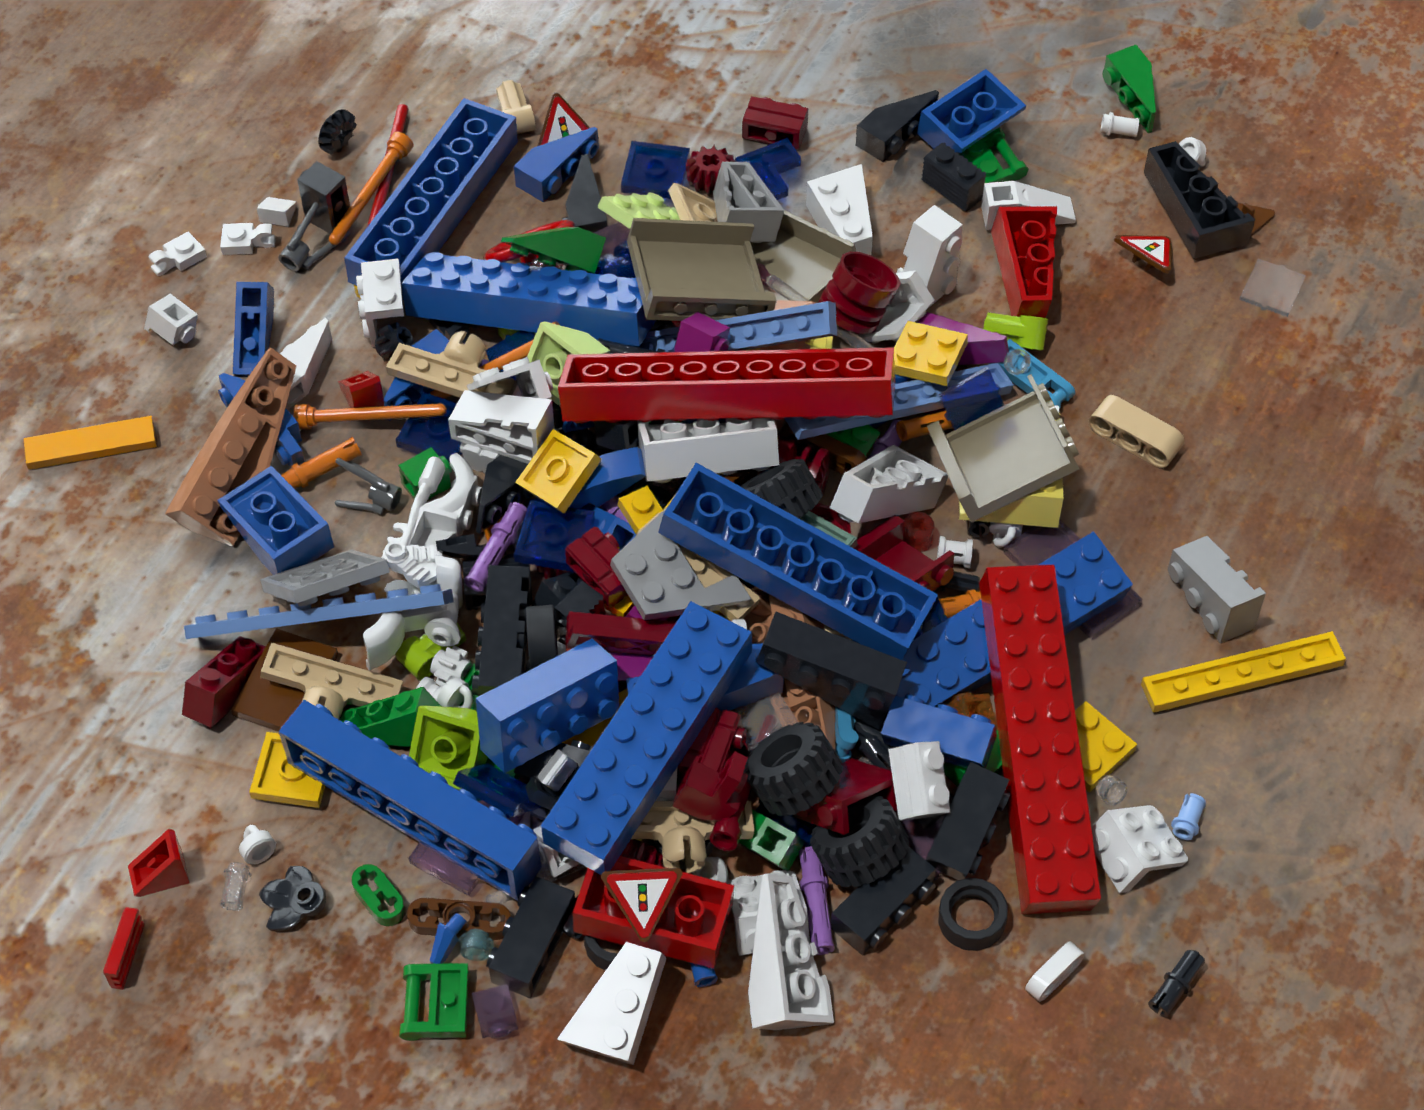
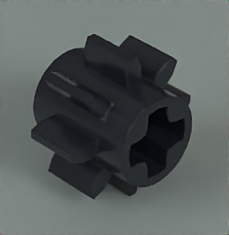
[375,322,414,360]

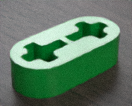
[352,864,405,927]

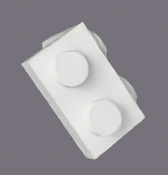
[356,259,404,347]
[857,270,934,343]
[467,357,553,399]
[1091,805,1188,893]
[726,870,810,955]

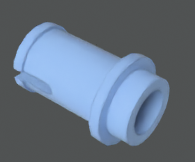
[1171,793,1206,840]

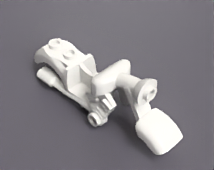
[363,453,483,671]

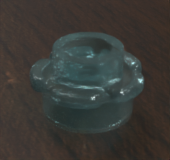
[459,929,494,961]

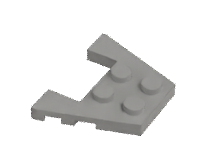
[610,506,751,620]

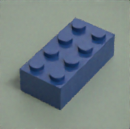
[476,638,619,773]

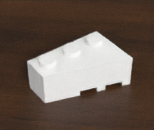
[806,164,873,255]
[897,205,963,310]
[448,390,555,464]
[557,942,666,1065]

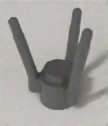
[278,202,350,272]
[335,458,402,515]

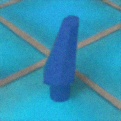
[430,913,467,964]

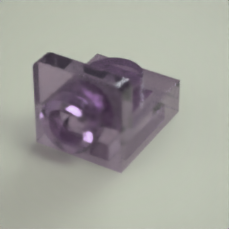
[472,984,518,1039]

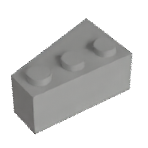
[713,162,784,243]
[1168,536,1266,644]

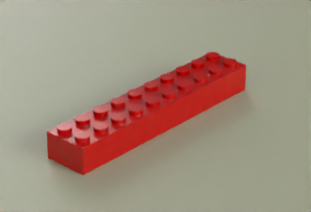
[558,347,896,423]
[979,565,1101,914]

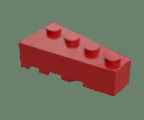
[991,206,1057,318]

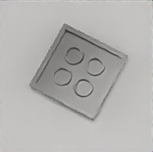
[260,550,390,606]

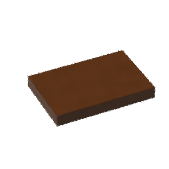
[231,628,338,731]

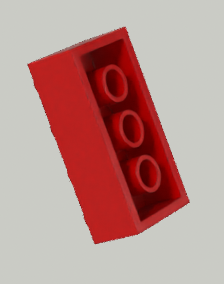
[573,856,735,969]

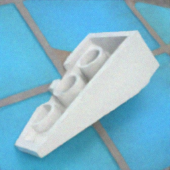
[748,873,834,1030]

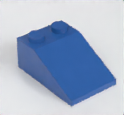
[217,466,334,575]

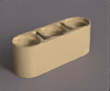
[1088,395,1185,468]

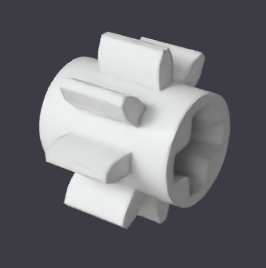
[430,646,473,686]

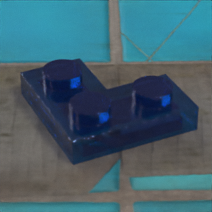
[735,138,801,200]

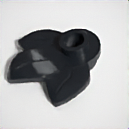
[259,866,326,931]

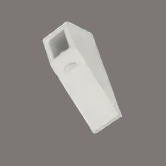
[981,181,1076,230]
[280,318,332,410]

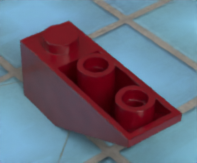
[182,636,266,727]

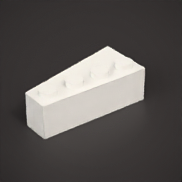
[637,417,779,483]
[830,445,948,523]

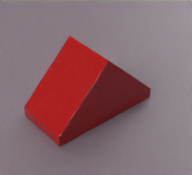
[338,371,384,408]
[128,829,190,897]

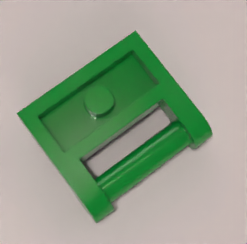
[959,127,1029,183]
[399,963,469,1041]

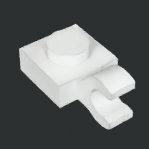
[220,223,276,255]
[149,232,206,276]

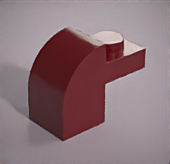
[672,751,748,821]

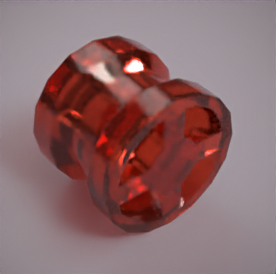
[903,512,935,553]

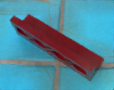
[566,611,676,656]

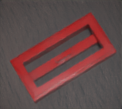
[103,907,145,990]

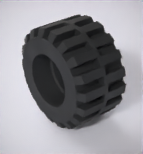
[740,459,823,518]
[744,722,843,816]
[810,795,909,887]

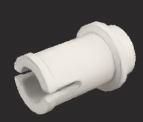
[1101,112,1139,137]

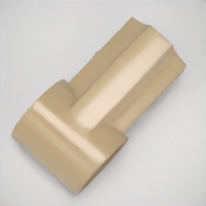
[496,80,536,134]

